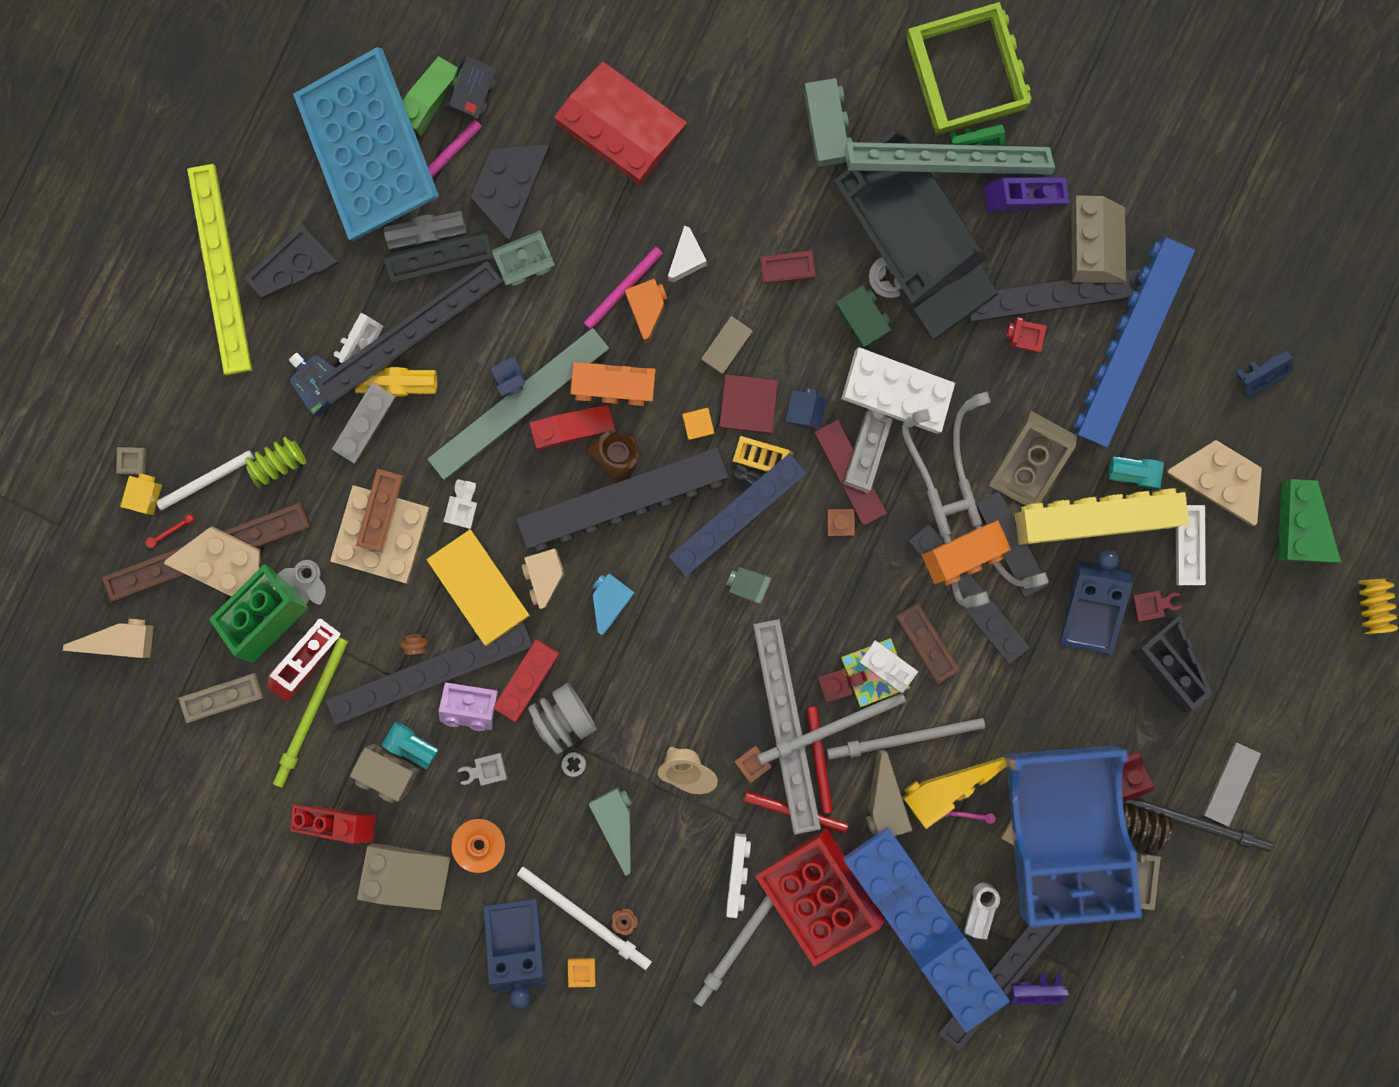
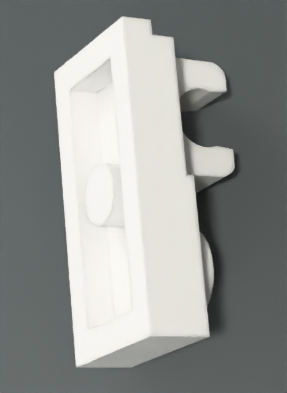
[334,313,384,363]
[859,640,918,693]

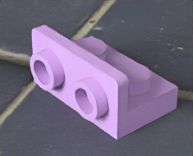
[439,682,498,731]

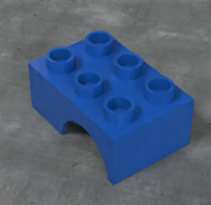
[1006,745,1142,927]

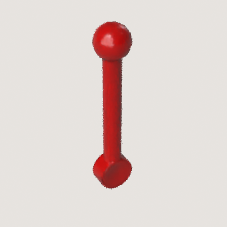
[146,514,195,548]

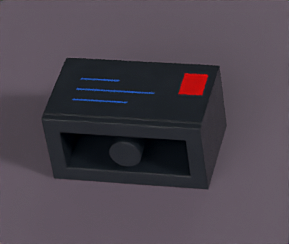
[443,56,496,121]

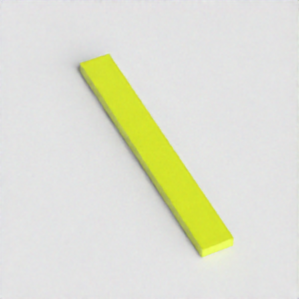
[187,164,252,375]

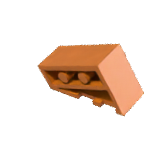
[570,362,655,406]

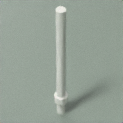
[517,867,652,970]

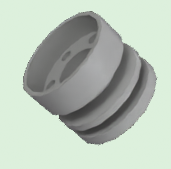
[528,683,597,754]

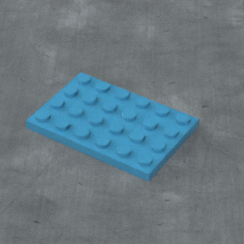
[293,47,439,240]

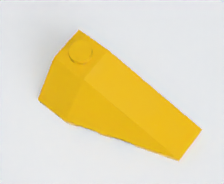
[902,757,1007,828]

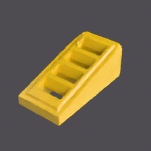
[733,436,793,472]

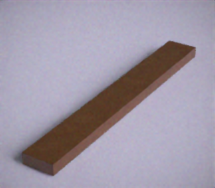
[102,502,311,602]

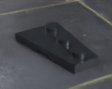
[244,224,339,299]

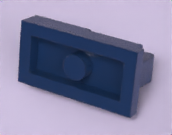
[1237,350,1293,398]

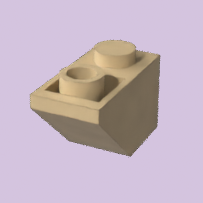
[522,549,565,609]

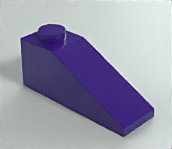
[984,177,1069,212]

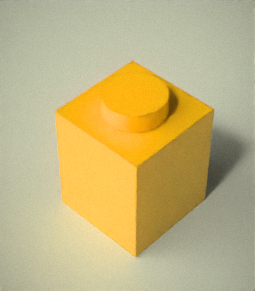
[120,473,162,515]

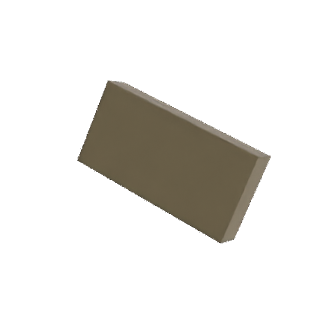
[701,316,753,375]

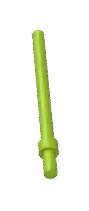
[273,637,348,787]

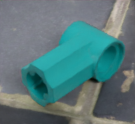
[1108,457,1164,489]
[381,722,439,769]

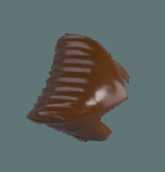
[587,430,639,483]

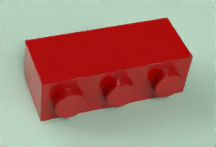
[493,639,561,722]

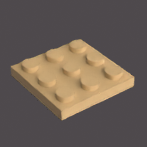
[330,485,430,584]

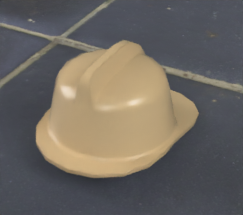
[658,747,718,794]

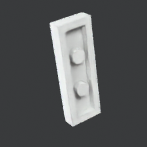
[1176,505,1206,585]
[726,833,751,918]

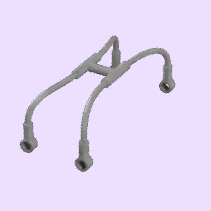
[902,392,1049,608]

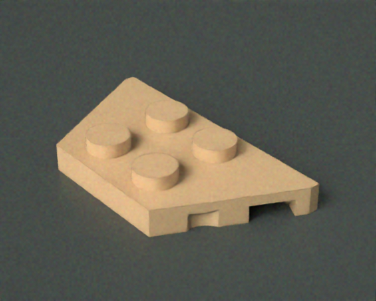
[1166,440,1262,526]
[164,526,260,596]

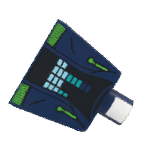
[288,352,335,418]

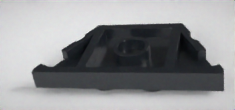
[471,145,550,241]

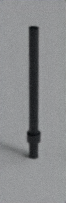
[1123,798,1273,852]

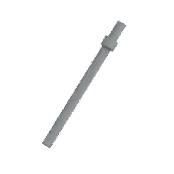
[757,693,906,765]
[827,718,985,760]
[693,895,773,1007]

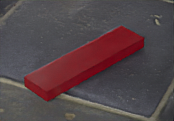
[814,420,887,526]

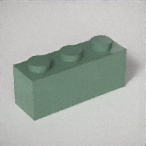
[804,78,852,167]

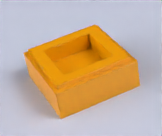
[682,408,714,440]
[568,958,596,987]

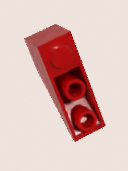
[290,805,376,843]

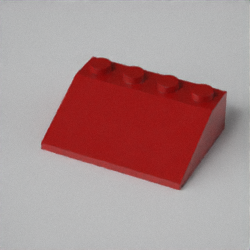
[554,62,687,187]
[755,829,886,966]

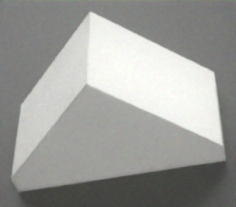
[668,226,706,282]

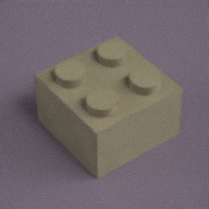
[350,744,421,803]

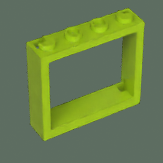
[906,2,1032,136]

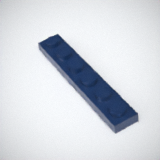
[669,453,807,576]

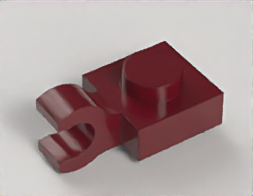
[818,668,868,702]

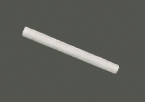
[156,450,255,510]

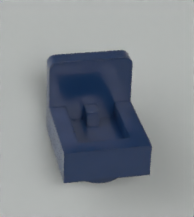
[491,357,526,396]

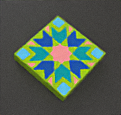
[841,638,910,707]

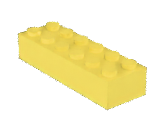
[1014,488,1189,545]

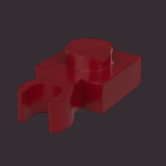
[1131,591,1182,622]

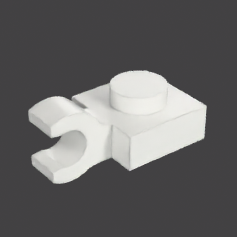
[444,479,477,529]

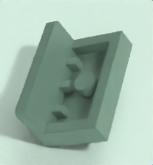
[492,230,555,285]

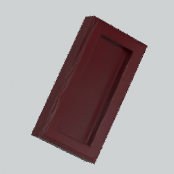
[760,251,816,284]

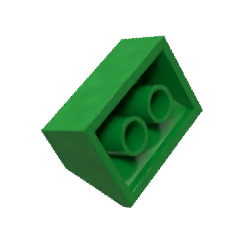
[209,564,308,663]

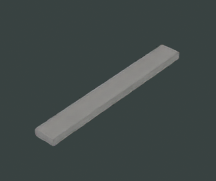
[753,619,821,835]

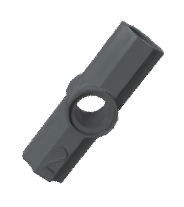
[384,211,467,251]

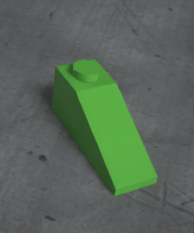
[403,56,457,137]

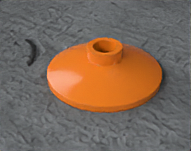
[452,819,505,873]

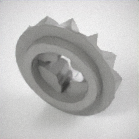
[869,257,902,298]

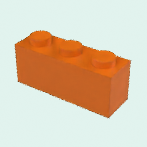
[922,521,1011,585]

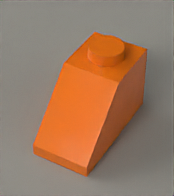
[625,279,667,343]

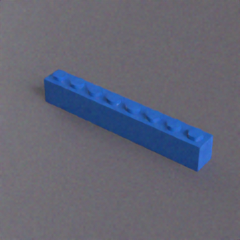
[1073,237,1195,447]

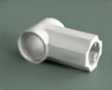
[964,882,1000,939]

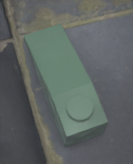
[726,567,771,604]
[589,787,632,876]

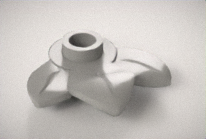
[278,560,326,605]

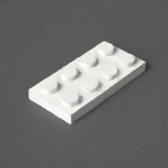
[841,348,955,434]

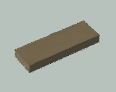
[178,673,264,723]

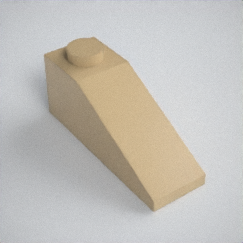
[63,619,154,658]

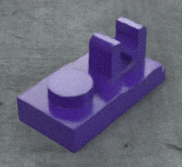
[1009,974,1068,1005]

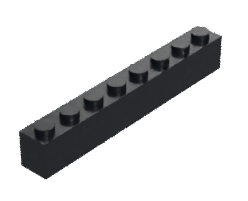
[516,447,728,552]

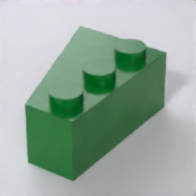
[1278,479,1341,563]

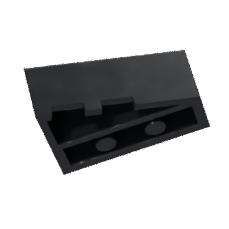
[1131,615,1213,713]

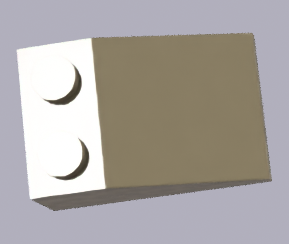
[989,411,1077,506]
[866,749,912,836]
[357,843,451,910]

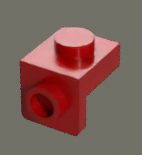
[1006,317,1046,353]

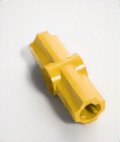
[355,367,437,397]

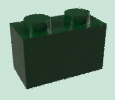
[834,285,892,349]

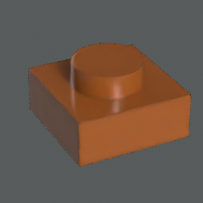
[827,509,855,536]
[734,745,772,783]

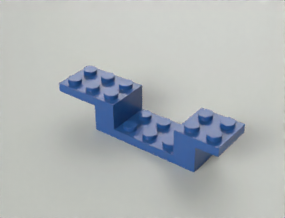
[843,827,1010,1033]

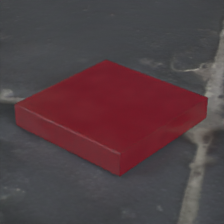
[719,374,778,434]

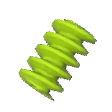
[245,437,306,488]

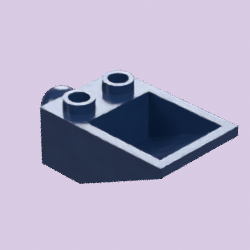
[1060,550,1133,654]
[483,899,547,1009]

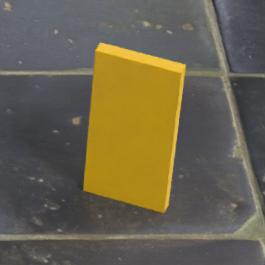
[426,530,530,647]

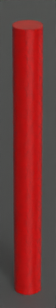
[806,706,833,813]
[744,791,848,833]

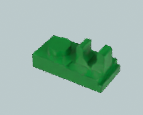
[951,125,1005,146]

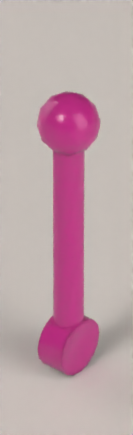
[943,810,996,824]

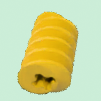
[1358,579,1398,634]

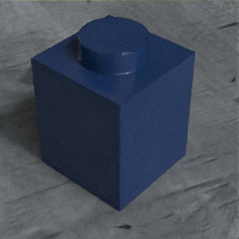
[786,388,827,431]

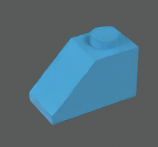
[593,574,635,635]

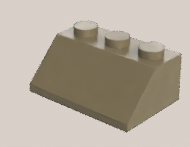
[1071,196,1126,283]

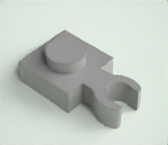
[458,753,507,785]

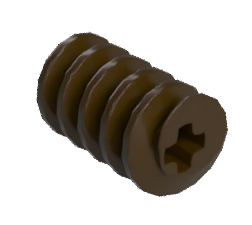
[1123,803,1173,851]

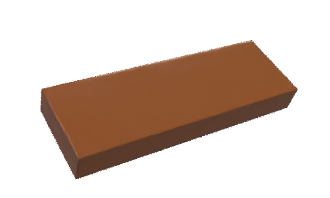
[356,469,404,553]

